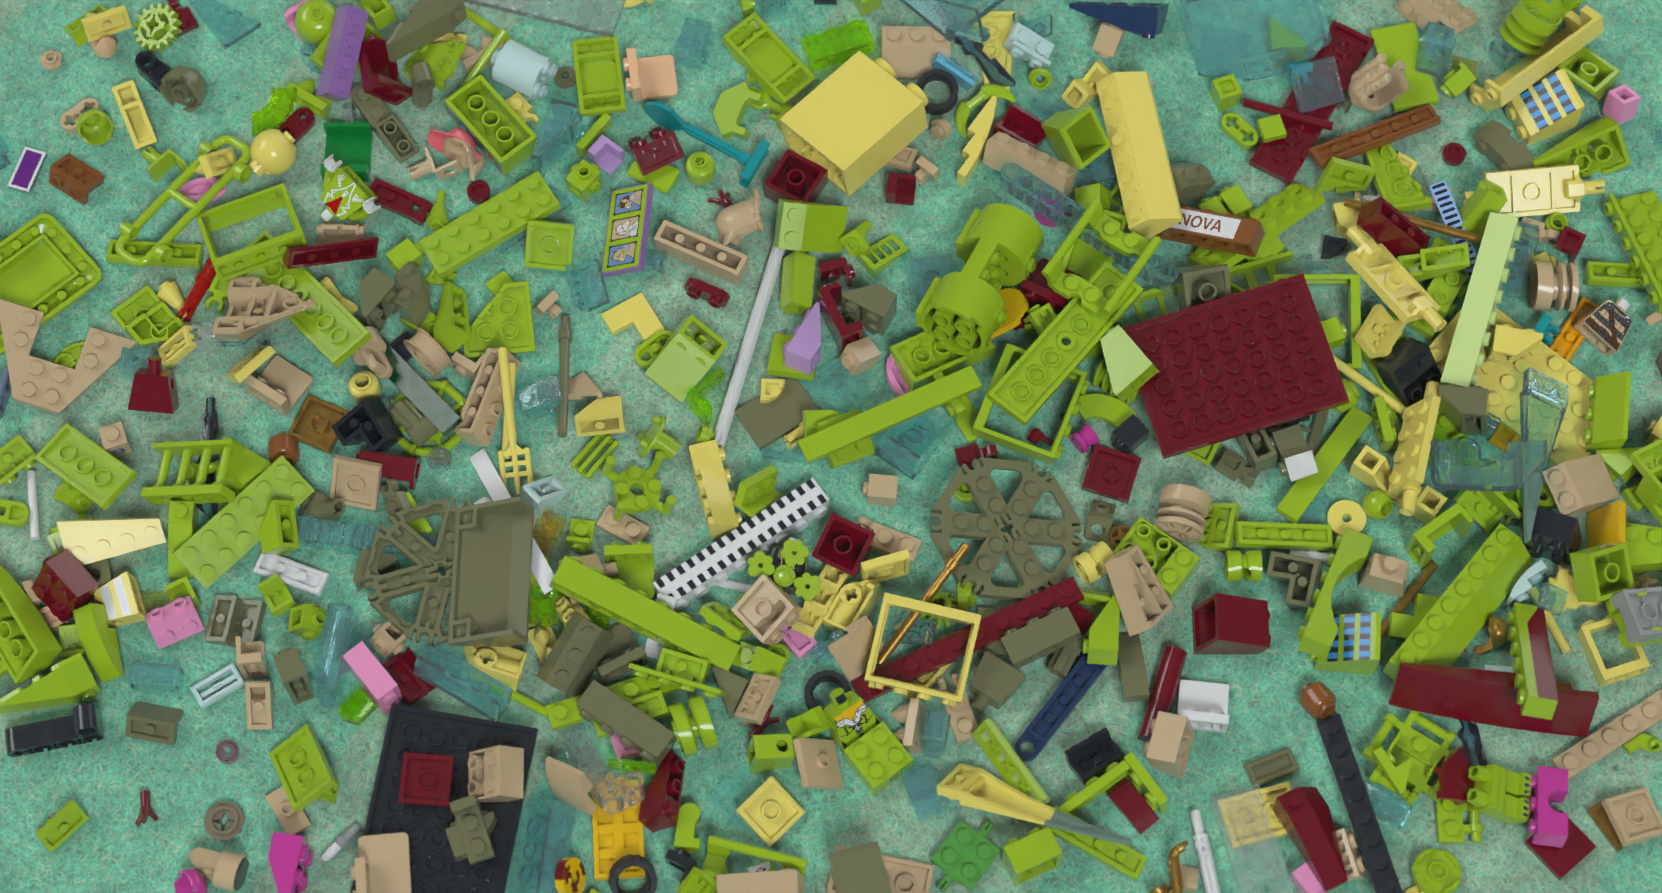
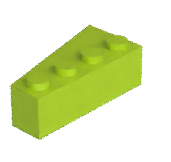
[1625,523,1662,574]

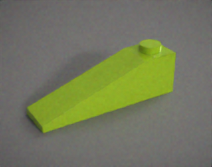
[1532,116,1631,177]
[0,652,102,714]

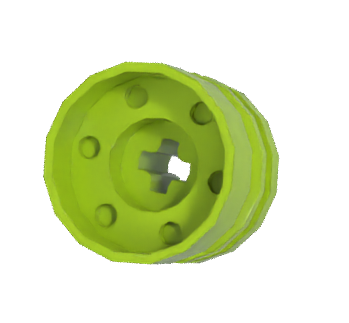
[1499,0,1561,55]

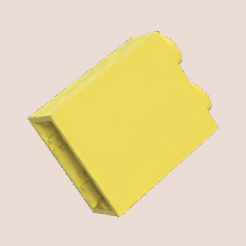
[780,51,929,196]

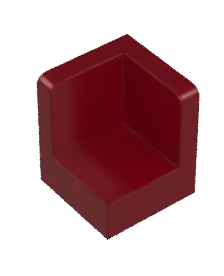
[886,173,917,206]
[1554,226,1587,263]

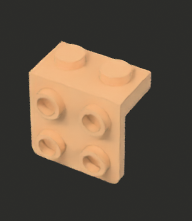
[623,48,678,102]

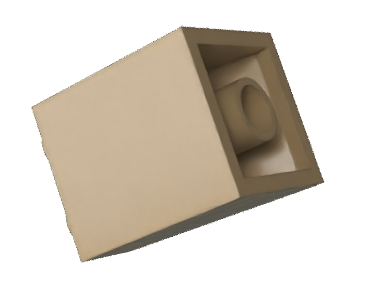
[1542,453,1621,518]

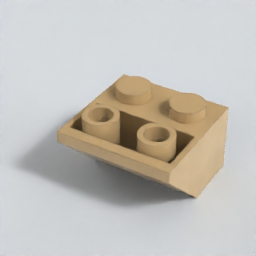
[468,745,524,802]

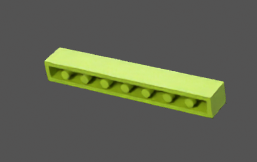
[548,555,740,671]

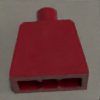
[128,356,179,414]

